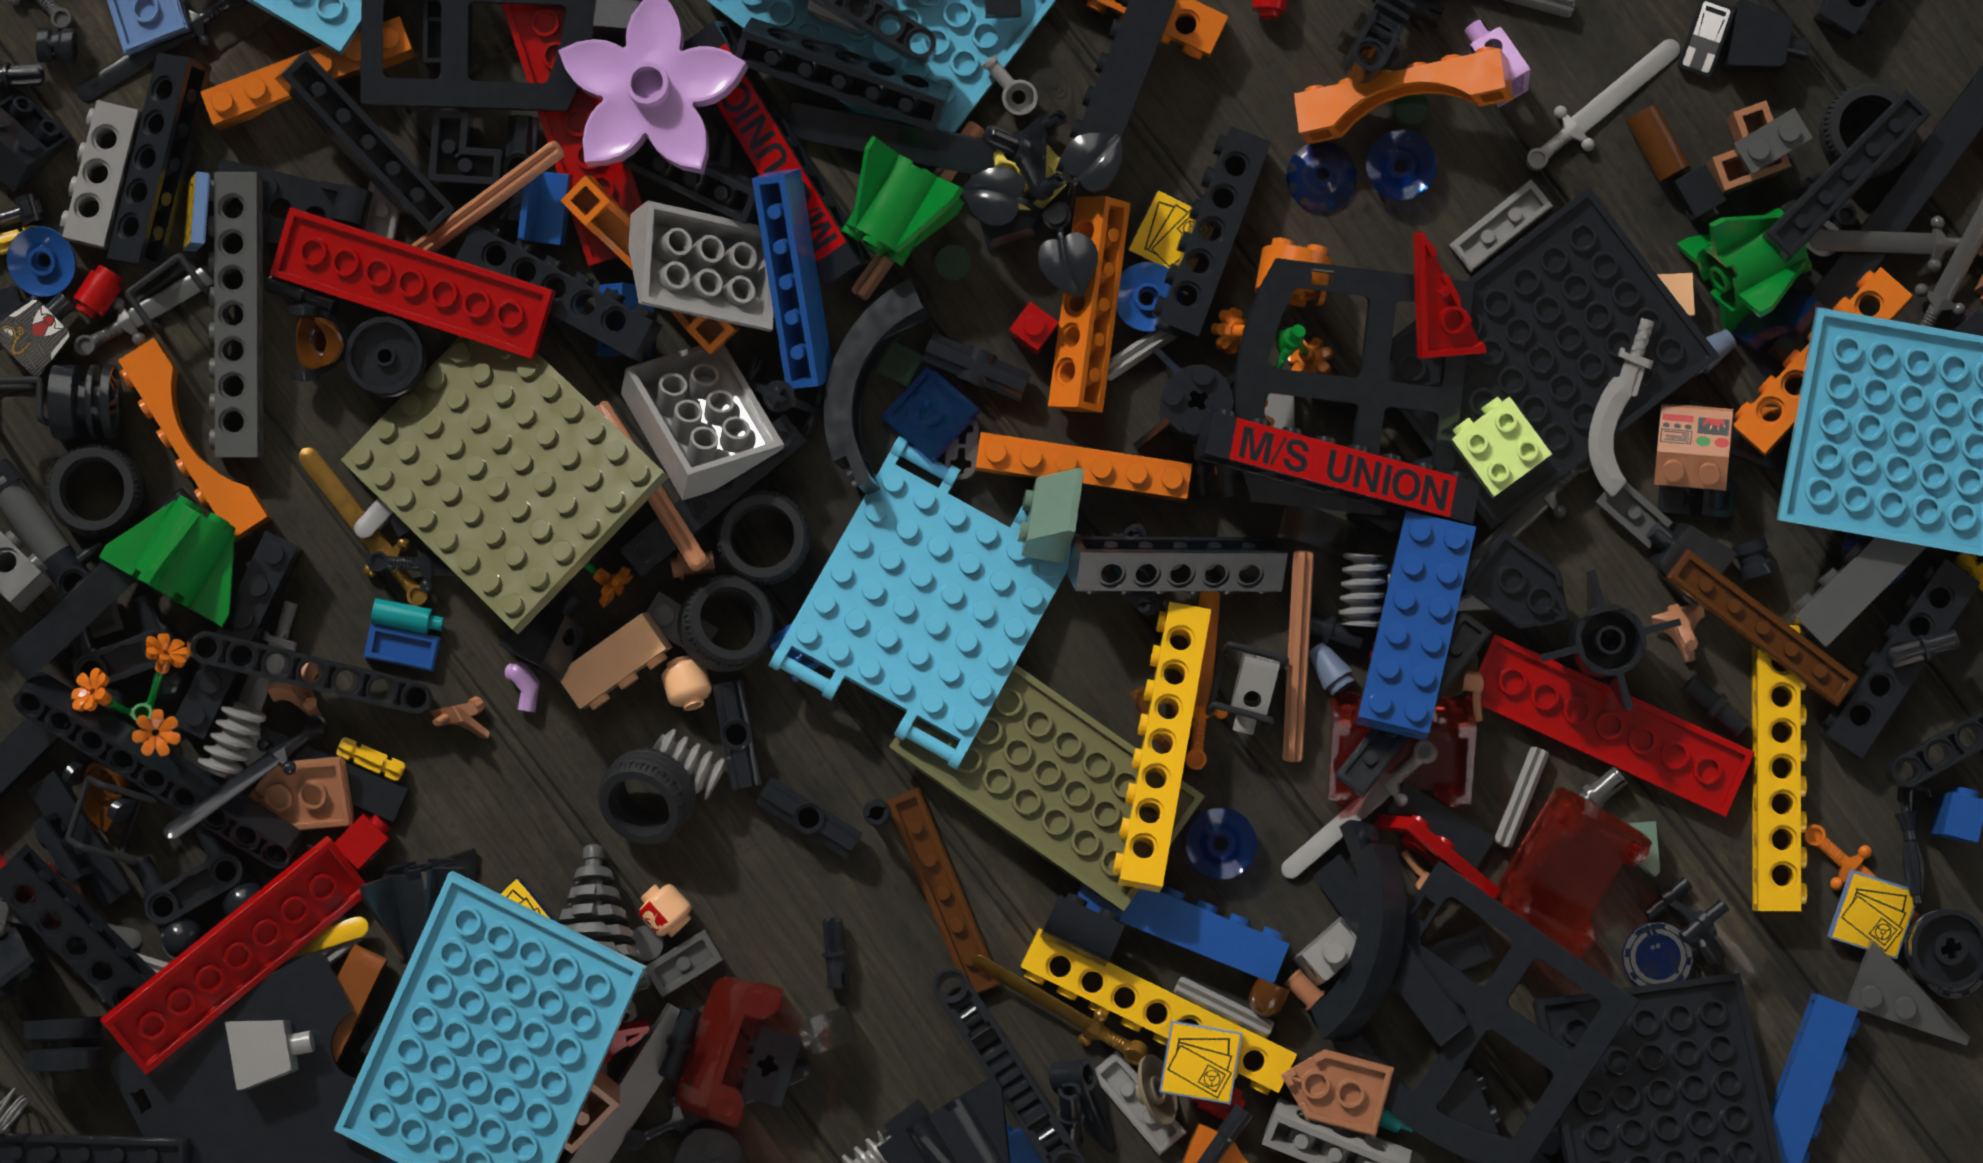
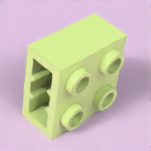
[1449,396,1552,498]

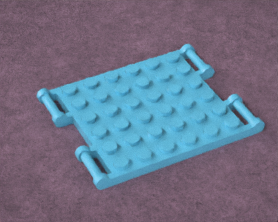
[768,436,1080,770]

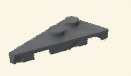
[1847,940,1970,1045]

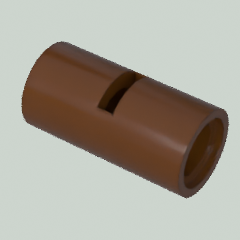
[1626,104,1691,183]

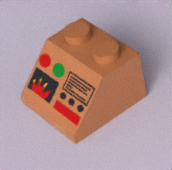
[1654,403,1733,491]

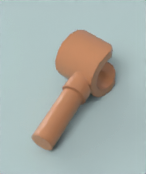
[1462,671,1484,722]
[1401,849,1430,890]

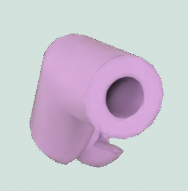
[505,662,540,713]

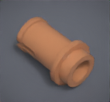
[670,551,716,581]
[1284,968,1327,1011]

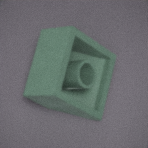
[1017,468,1084,564]

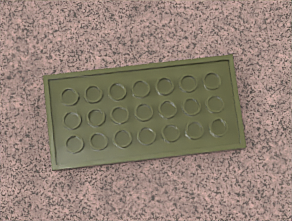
[888,664,1205,913]

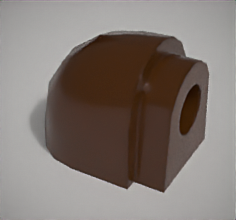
[1248,977,1290,1017]

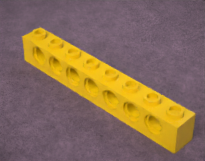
[1113,601,1211,893]
[1752,625,1807,911]
[1020,928,1297,1095]

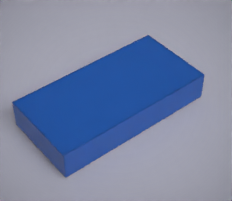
[363,623,442,672]

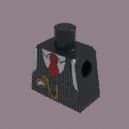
[0,292,75,377]

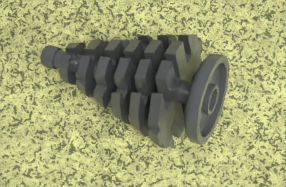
[559,844,651,1024]

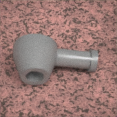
[981,54,1038,115]

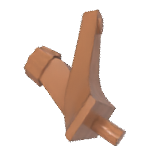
[1651,603,1705,663]
[265,662,322,717]
[431,696,490,739]

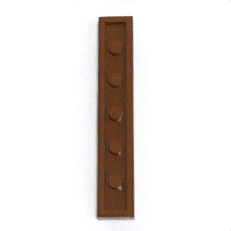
[1665,549,1858,707]
[886,787,1001,994]

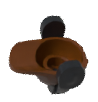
[289,303,347,382]
[62,760,141,832]

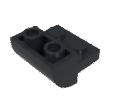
[1040,893,1125,967]

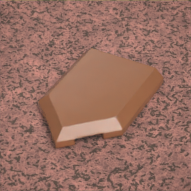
[247,756,354,831]
[1280,1049,1394,1137]

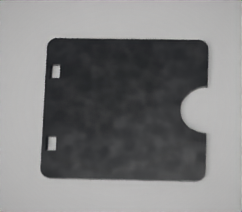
[111,952,386,1163]

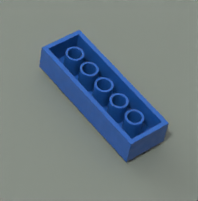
[1356,511,1476,741]

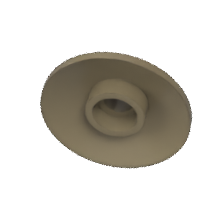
[1136,1054,1178,1125]

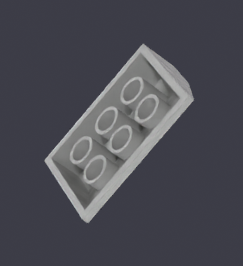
[628,201,773,332]
[621,344,784,500]

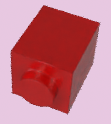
[1009,301,1059,355]
[335,814,392,870]

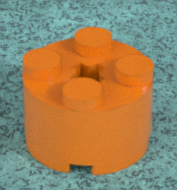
[1255,238,1332,307]

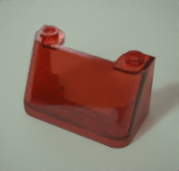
[1327,693,1477,807]
[1495,787,1652,959]
[675,976,785,1131]

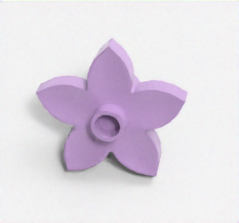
[558,0,748,174]

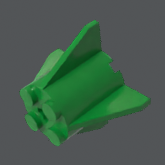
[841,136,965,267]
[1677,208,1812,333]
[99,495,236,627]

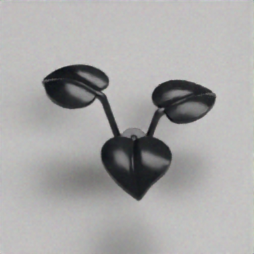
[962,133,1123,297]

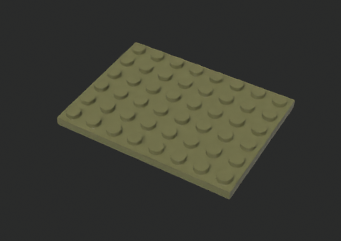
[341,336,669,634]

